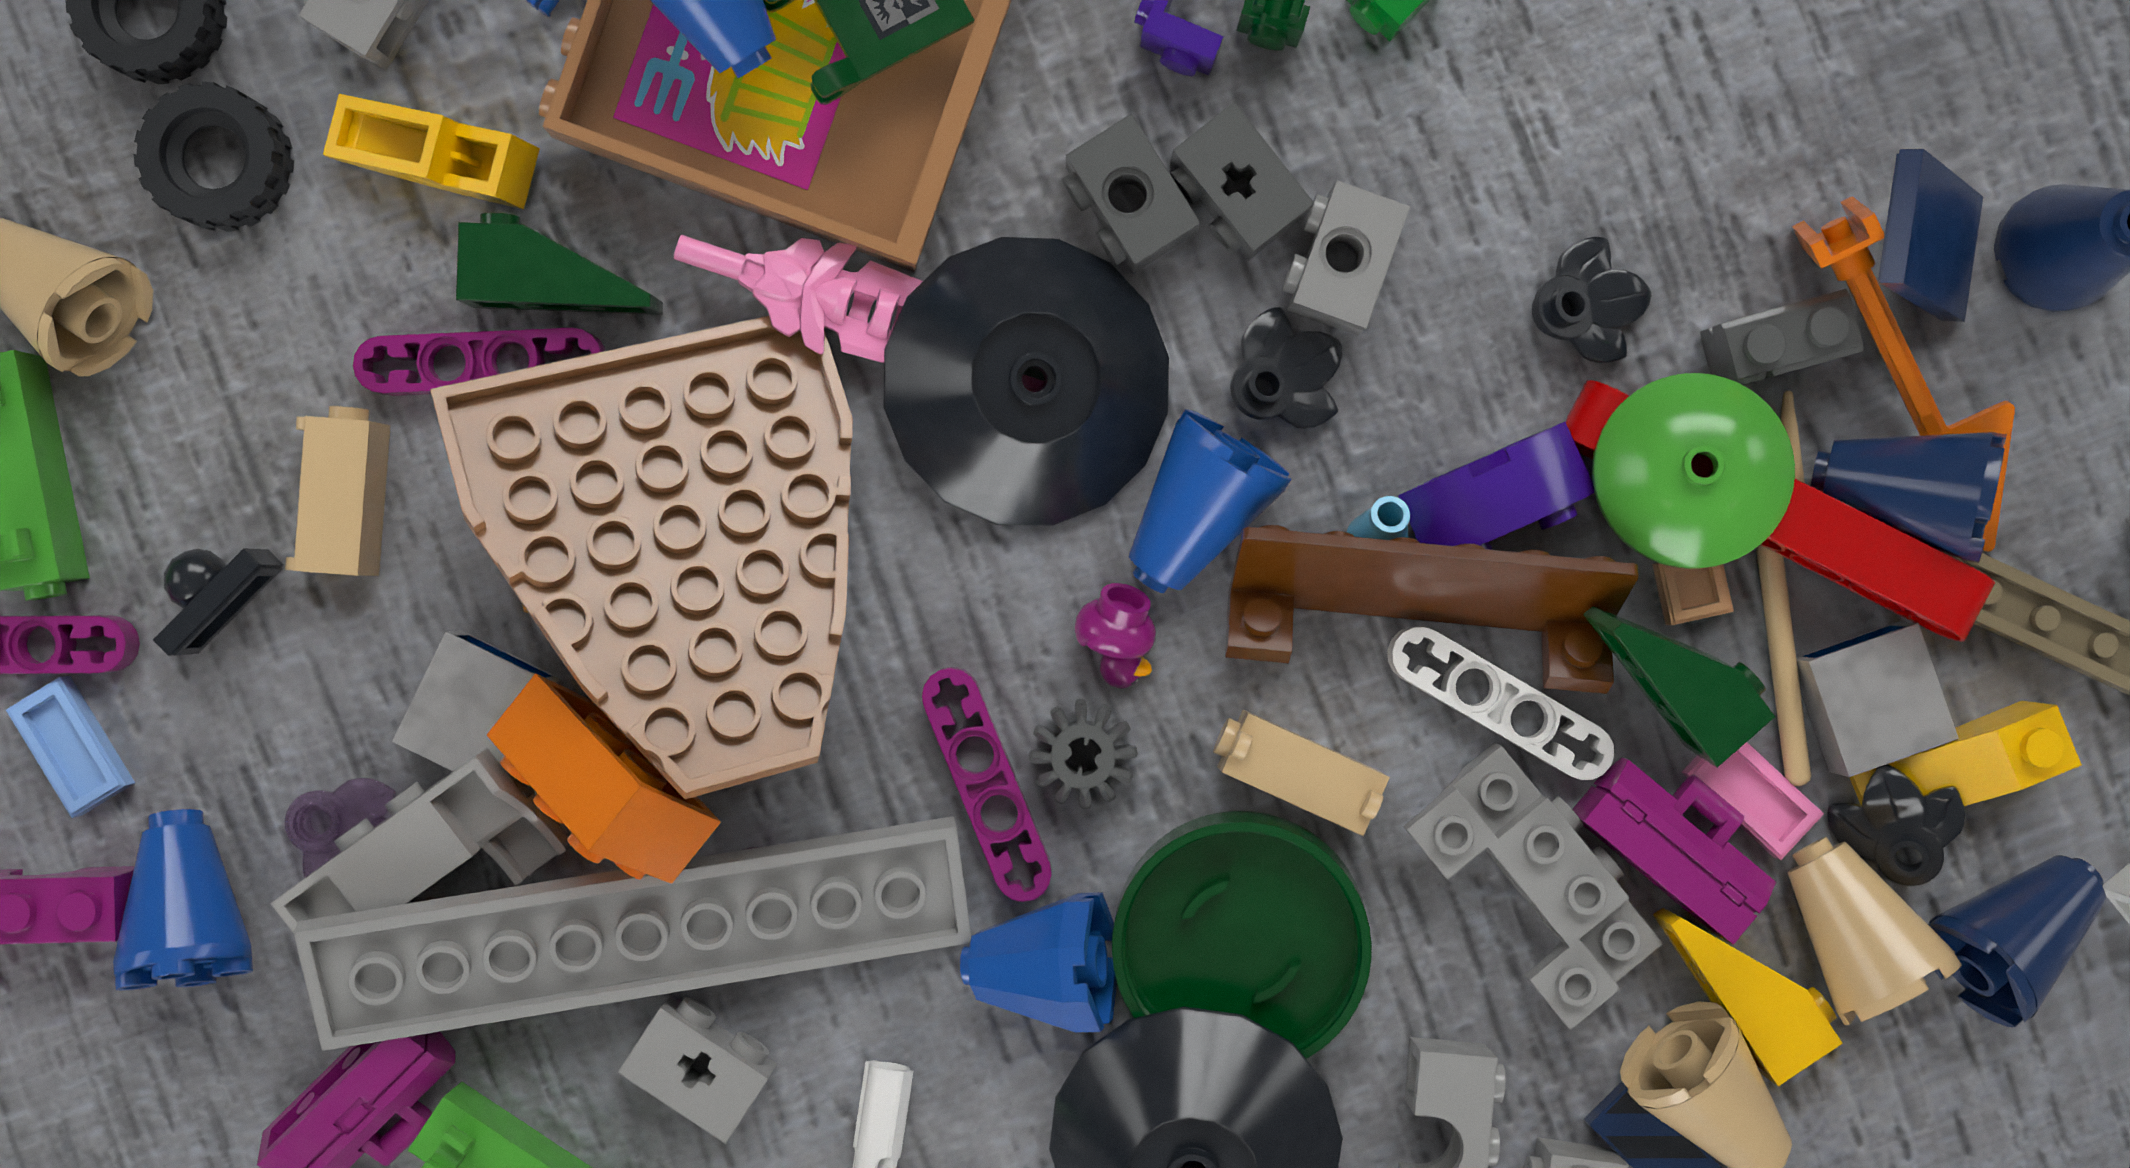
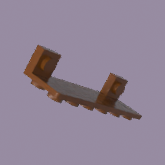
[1225,525,1638,694]

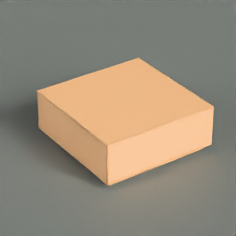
[1652,563,1734,626]

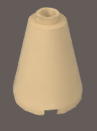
[0,218,153,376]
[1788,837,1962,1025]
[1620,1001,1792,1168]

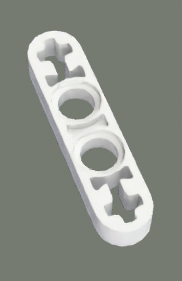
[1387,626,1614,780]

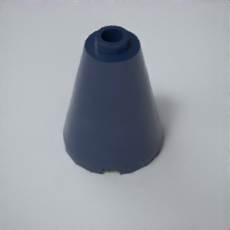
[1994,184,2130,312]
[1811,432,2007,563]
[1928,855,2106,1027]

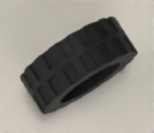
[65,0,228,85]
[133,81,294,232]

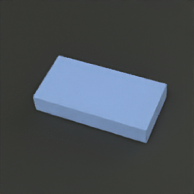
[6,676,135,818]

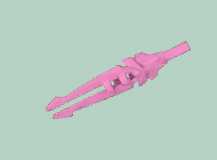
[674,235,1044,392]

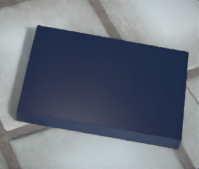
[1878,149,1983,322]

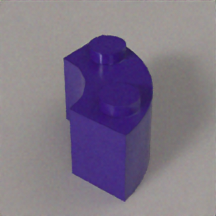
[1398,422,1595,550]

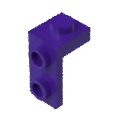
[1134,0,1224,76]

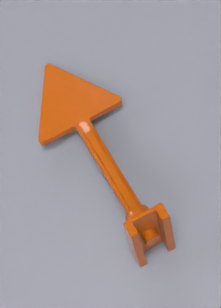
[1792,196,2015,552]

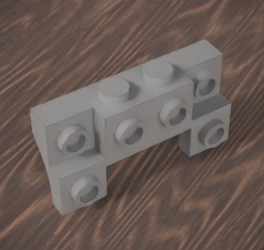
[1403,743,1663,1030]
[270,748,570,932]

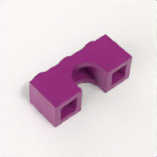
[0,866,135,945]

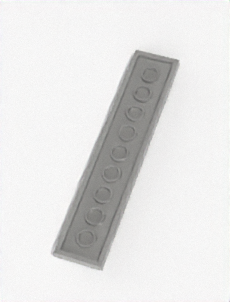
[293,816,971,1051]

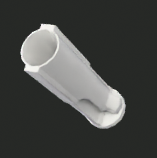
[853,1060,914,1168]

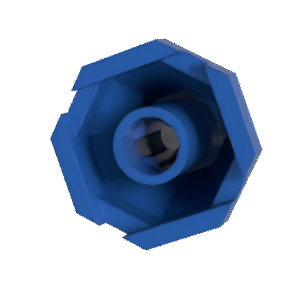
[960,892,1117,1033]

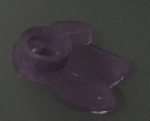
[285,778,396,878]

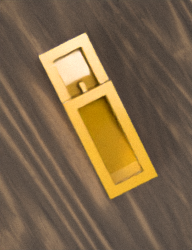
[323,94,540,210]

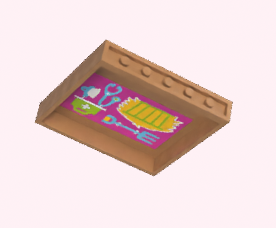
[539,0,1012,272]

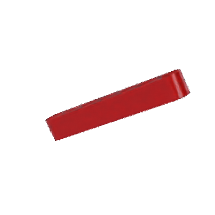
[1565,380,1995,642]

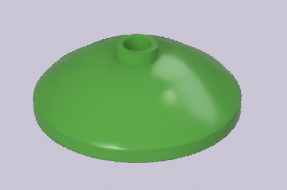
[1592,373,1795,569]

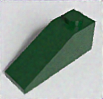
[456,212,663,315]
[1583,606,1775,768]

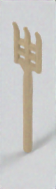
[1756,391,1811,786]

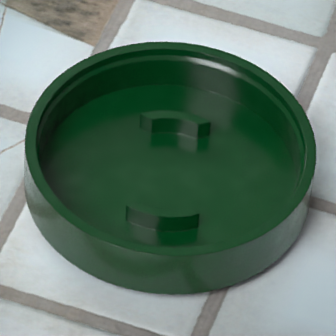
[1112,811,1372,1059]

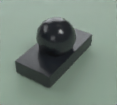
[153,548,284,656]

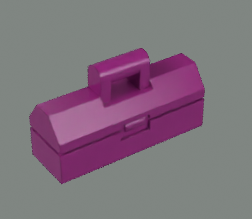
[1572,757,1776,945]
[257,1031,456,1168]

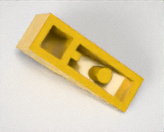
[1849,700,2082,806]
[1653,908,1843,1086]

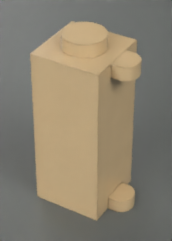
[285,406,390,576]
[1213,709,1390,836]

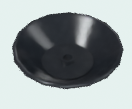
[883,237,1169,526]
[1049,1006,1343,1168]

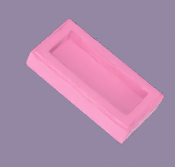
[1682,742,1824,860]

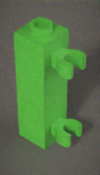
[0,350,90,601]
[408,1082,592,1168]

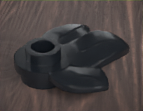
[1532,237,1652,363]
[1230,307,1342,429]
[1827,764,1965,886]

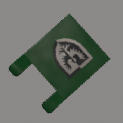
[763,0,974,105]

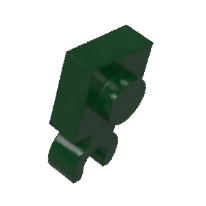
[1236,0,1310,51]

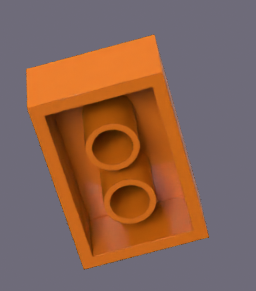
[486,673,721,884]

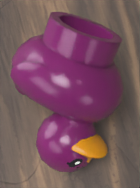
[1075,583,1156,689]

